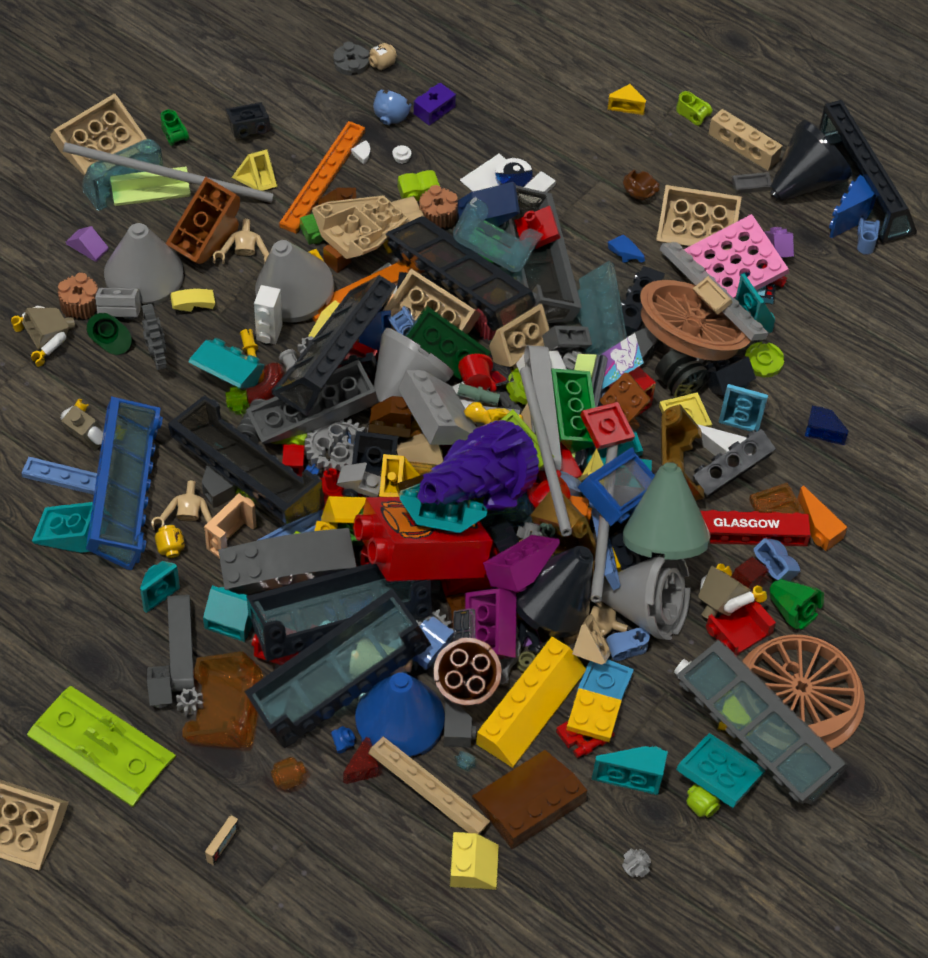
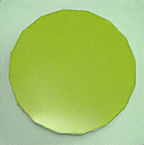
[745,342,784,378]

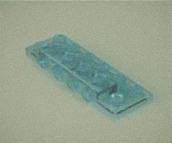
[577,261,627,355]

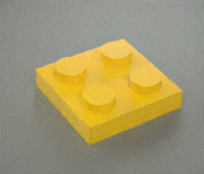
[566,688,622,742]

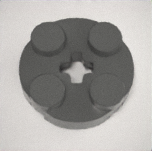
[333,42,369,75]

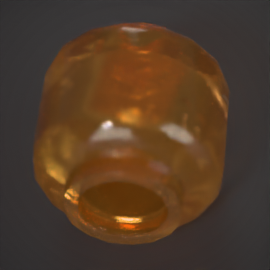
[271,757,306,790]

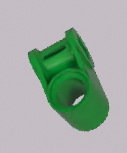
[160,109,189,146]

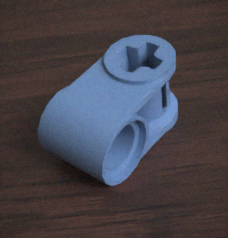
[857,218,880,254]
[388,306,415,336]
[606,628,650,661]

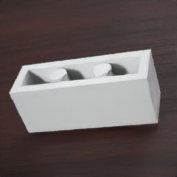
[254,285,282,345]

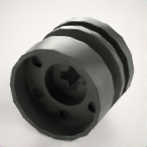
[655,349,709,398]

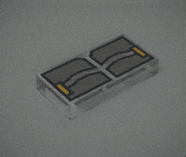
[454,609,475,641]

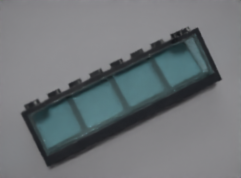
[244,588,431,748]

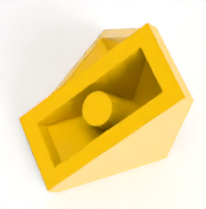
[379,454,419,497]
[321,496,366,523]

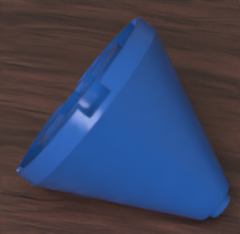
[355,672,445,757]

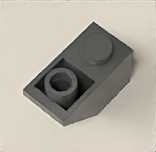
[202,465,236,508]

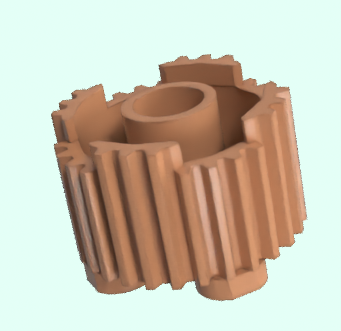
[419,185,458,228]
[58,273,98,320]

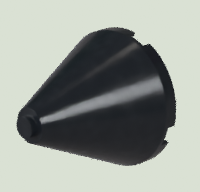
[770,120,853,201]
[509,546,593,638]

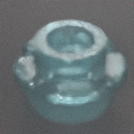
[455,751,476,770]

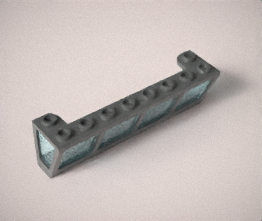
[676,640,849,805]

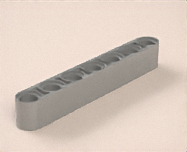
[524,345,562,471]

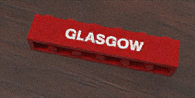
[700,510,810,546]

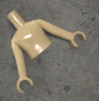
[213,219,269,264]
[151,480,212,530]
[564,586,628,644]

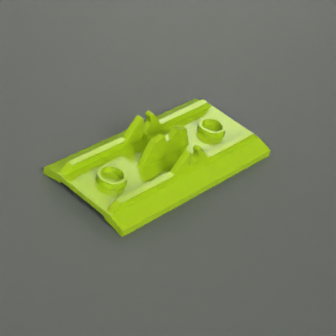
[27,685,176,807]

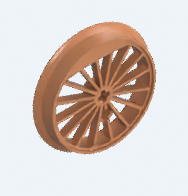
[640,280,751,360]
[733,635,865,754]

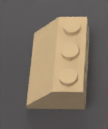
[489,304,549,367]

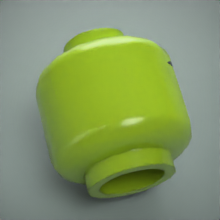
[686,784,720,818]

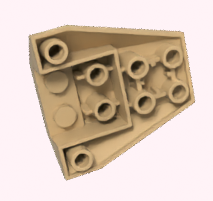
[312,196,408,259]

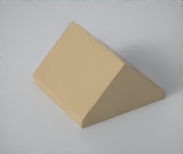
[396,433,444,475]
[572,614,611,665]

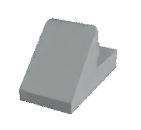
[336,463,381,497]

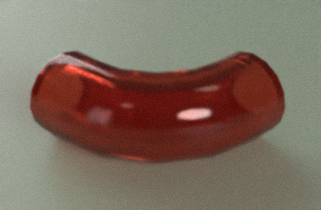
[246,363,284,406]

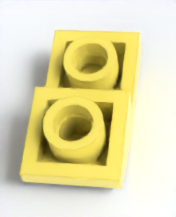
[170,289,215,312]

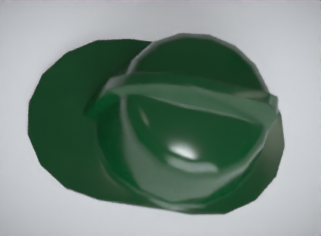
[87,313,132,355]

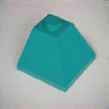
[140,561,180,613]

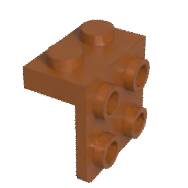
[599,373,650,431]

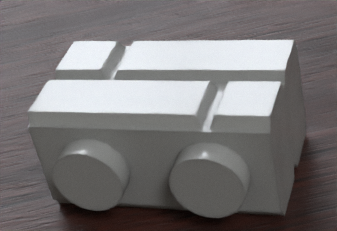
[95,288,141,320]

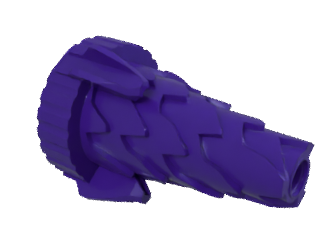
[417,420,539,511]

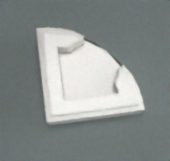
[351,140,370,164]

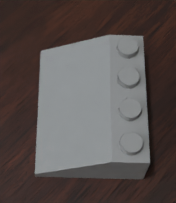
[398,370,477,445]

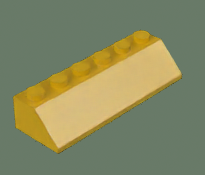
[476,637,586,768]

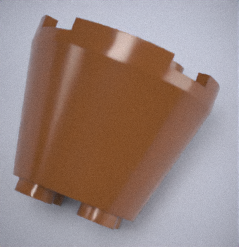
[434,638,502,706]

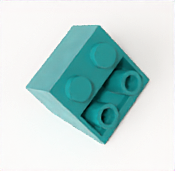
[203,585,253,642]

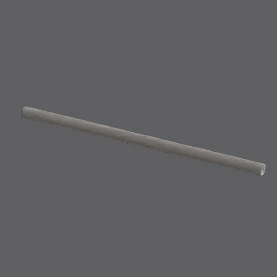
[63,142,273,203]
[520,367,572,536]
[591,445,618,603]

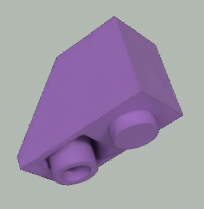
[764,227,794,257]

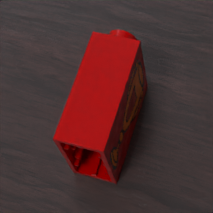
[353,497,493,581]

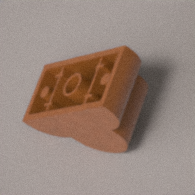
[166,177,240,264]

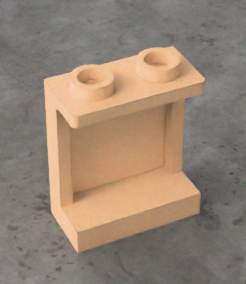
[204,493,257,559]

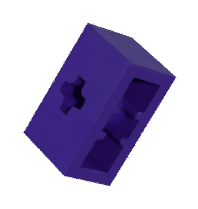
[414,83,456,125]

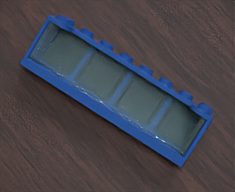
[86,396,163,570]

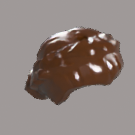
[623,170,660,200]

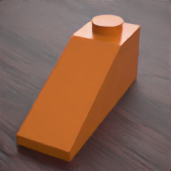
[797,486,848,551]

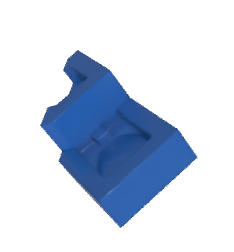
[607,235,645,262]

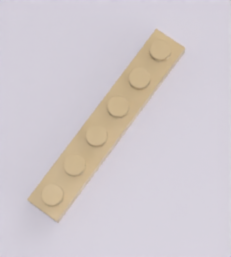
[369,736,490,835]

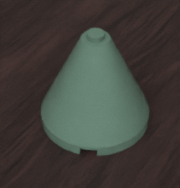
[623,463,710,560]

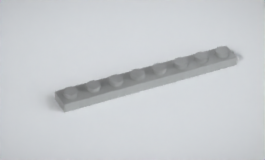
[660,242,768,341]

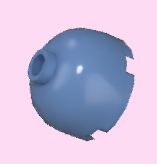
[373,90,412,125]

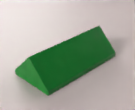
[551,368,595,453]

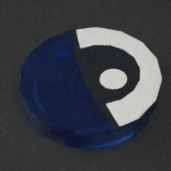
[495,158,533,191]

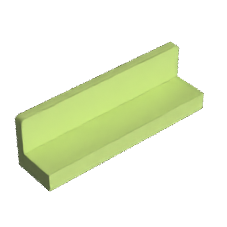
[110,167,190,206]

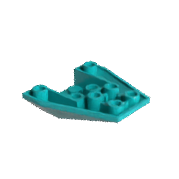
[399,483,487,533]

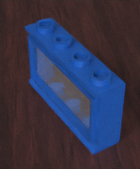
[577,447,655,526]

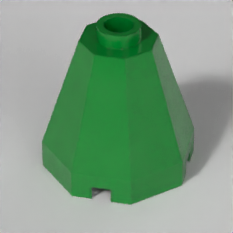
[769,579,824,629]

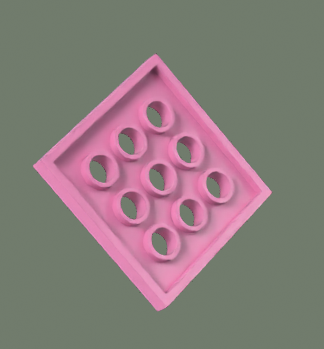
[684,214,789,299]

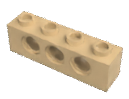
[708,109,783,171]

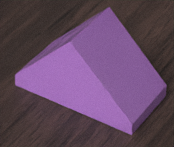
[66,226,109,262]

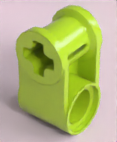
[676,91,712,125]

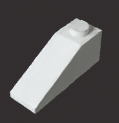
[694,424,754,467]

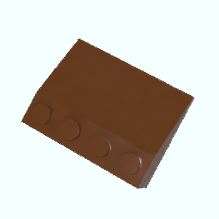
[472,750,587,849]

